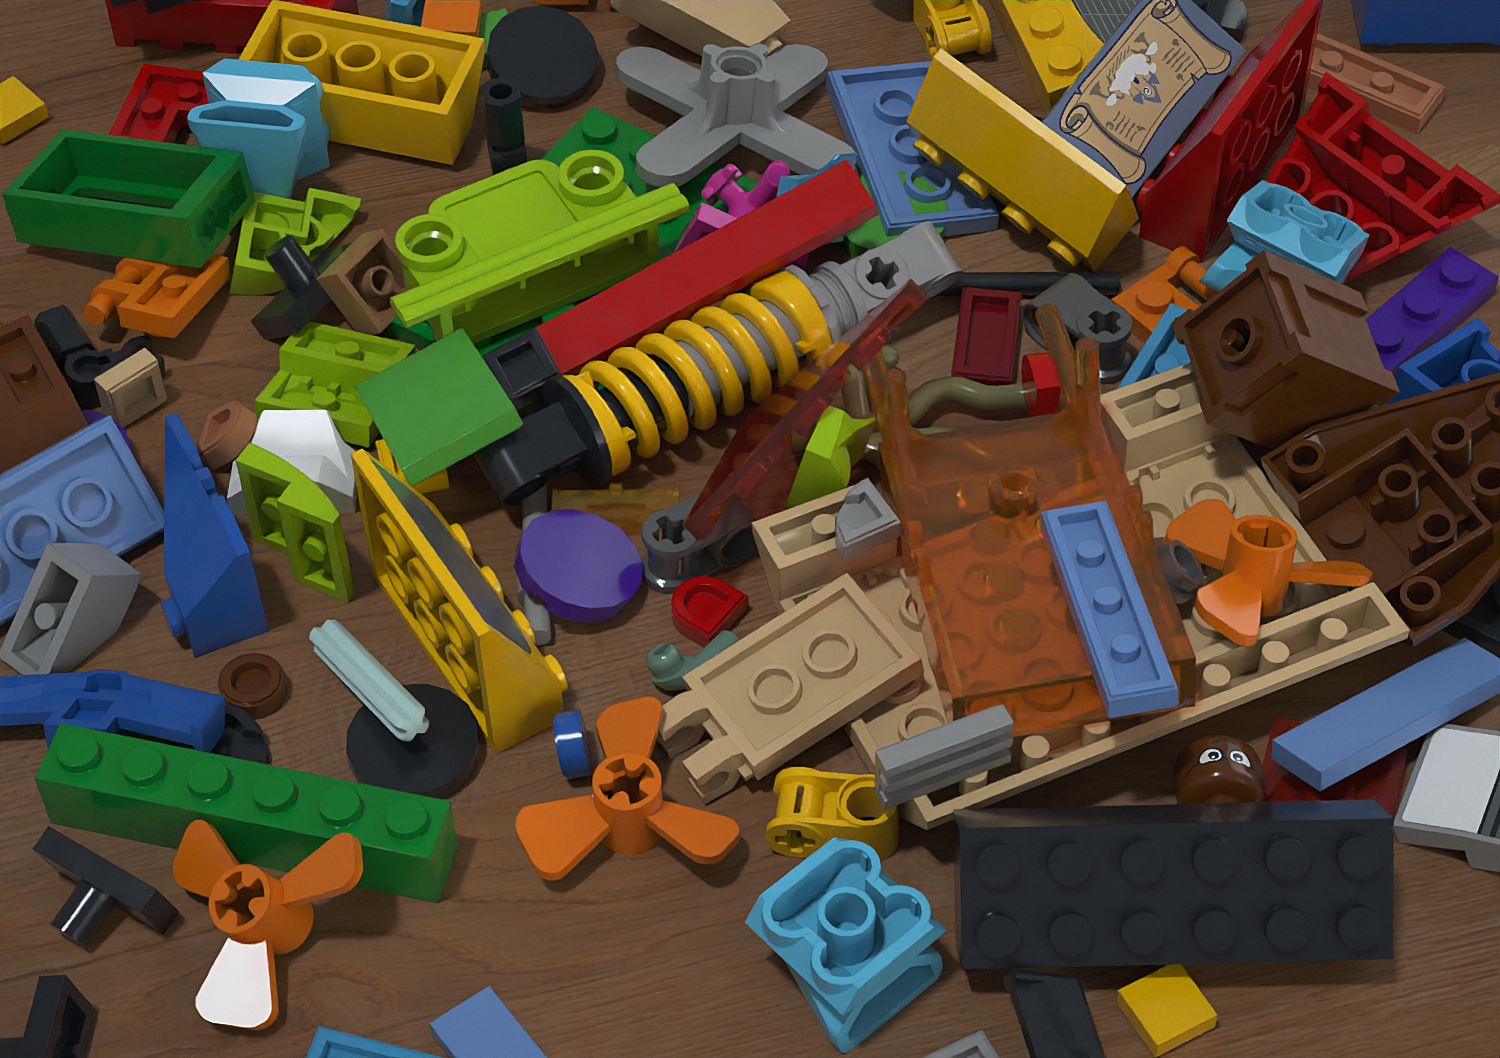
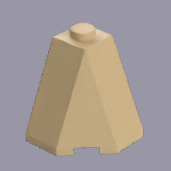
[610,0,791,57]

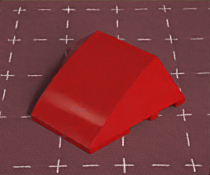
[1266,71,1500,285]

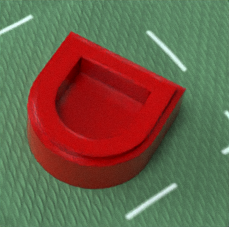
[1021,352,1061,429]
[671,576,749,648]

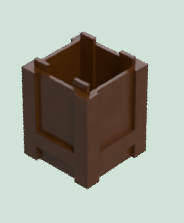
[1172,250,1400,450]

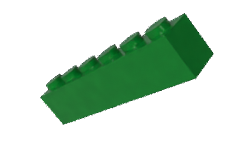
[35,723,458,903]

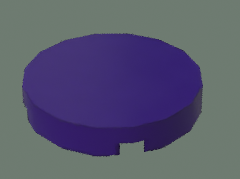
[514,509,643,623]

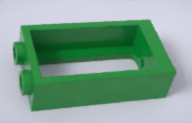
[2,129,256,268]

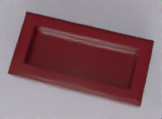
[951,287,1022,386]

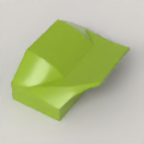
[784,404,876,510]

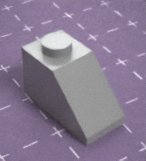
[0,543,143,675]

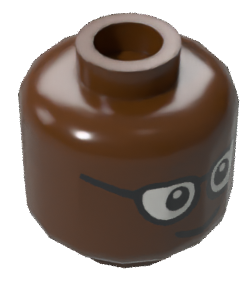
[1174,735,1265,804]

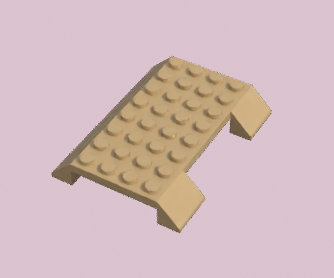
[752,362,1410,830]

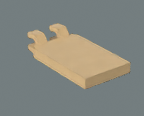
[656,573,924,804]

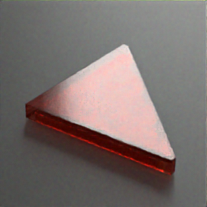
[682,279,926,541]

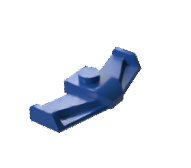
[0,669,226,753]

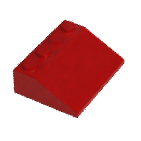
[1136,0,1323,263]

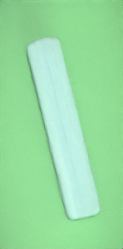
[309,620,429,741]

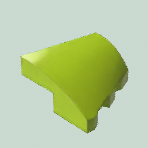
[229,188,361,296]

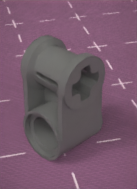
[1021,273,1133,384]
[642,484,758,593]

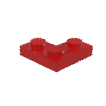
[108,63,209,143]

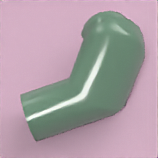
[646,630,740,691]

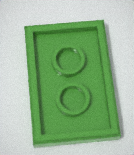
[354,328,523,486]

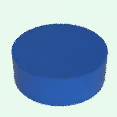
[553,709,592,780]

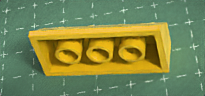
[238,0,486,165]
[906,48,1139,272]

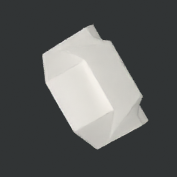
[227,410,358,515]

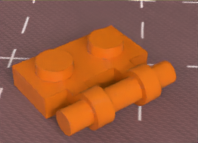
[82,254,230,339]

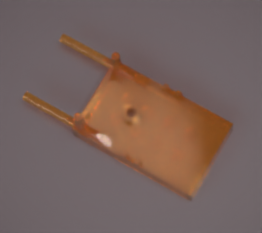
[854,303,1196,737]

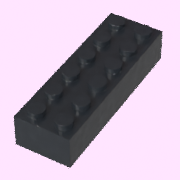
[953,800,1394,969]

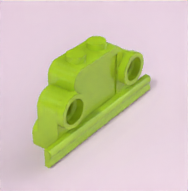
[389,150,689,344]

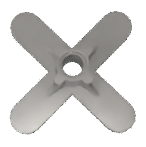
[615,43,856,189]

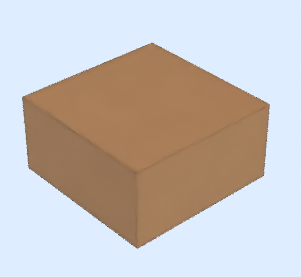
[316,228,407,335]

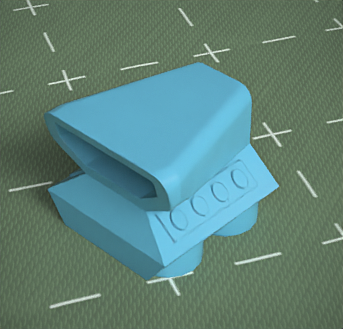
[187,58,331,199]
[1199,180,1369,292]
[745,837,947,1053]

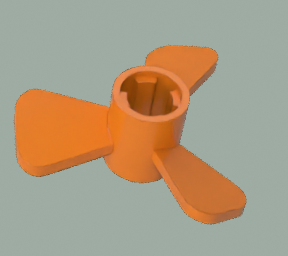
[1165,499,1373,647]
[515,696,740,881]
[173,820,363,1030]

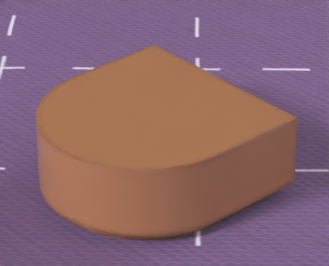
[197,401,258,473]

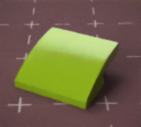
[255,321,416,447]
[235,442,355,603]

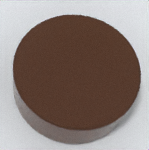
[218,653,287,720]

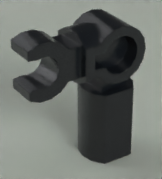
[481,78,528,176]
[34,305,166,409]

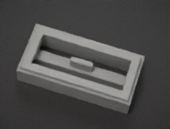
[874,704,1014,810]

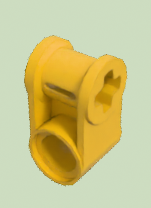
[913,0,992,61]
[765,767,900,861]

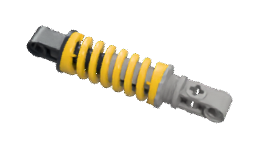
[472,221,963,506]

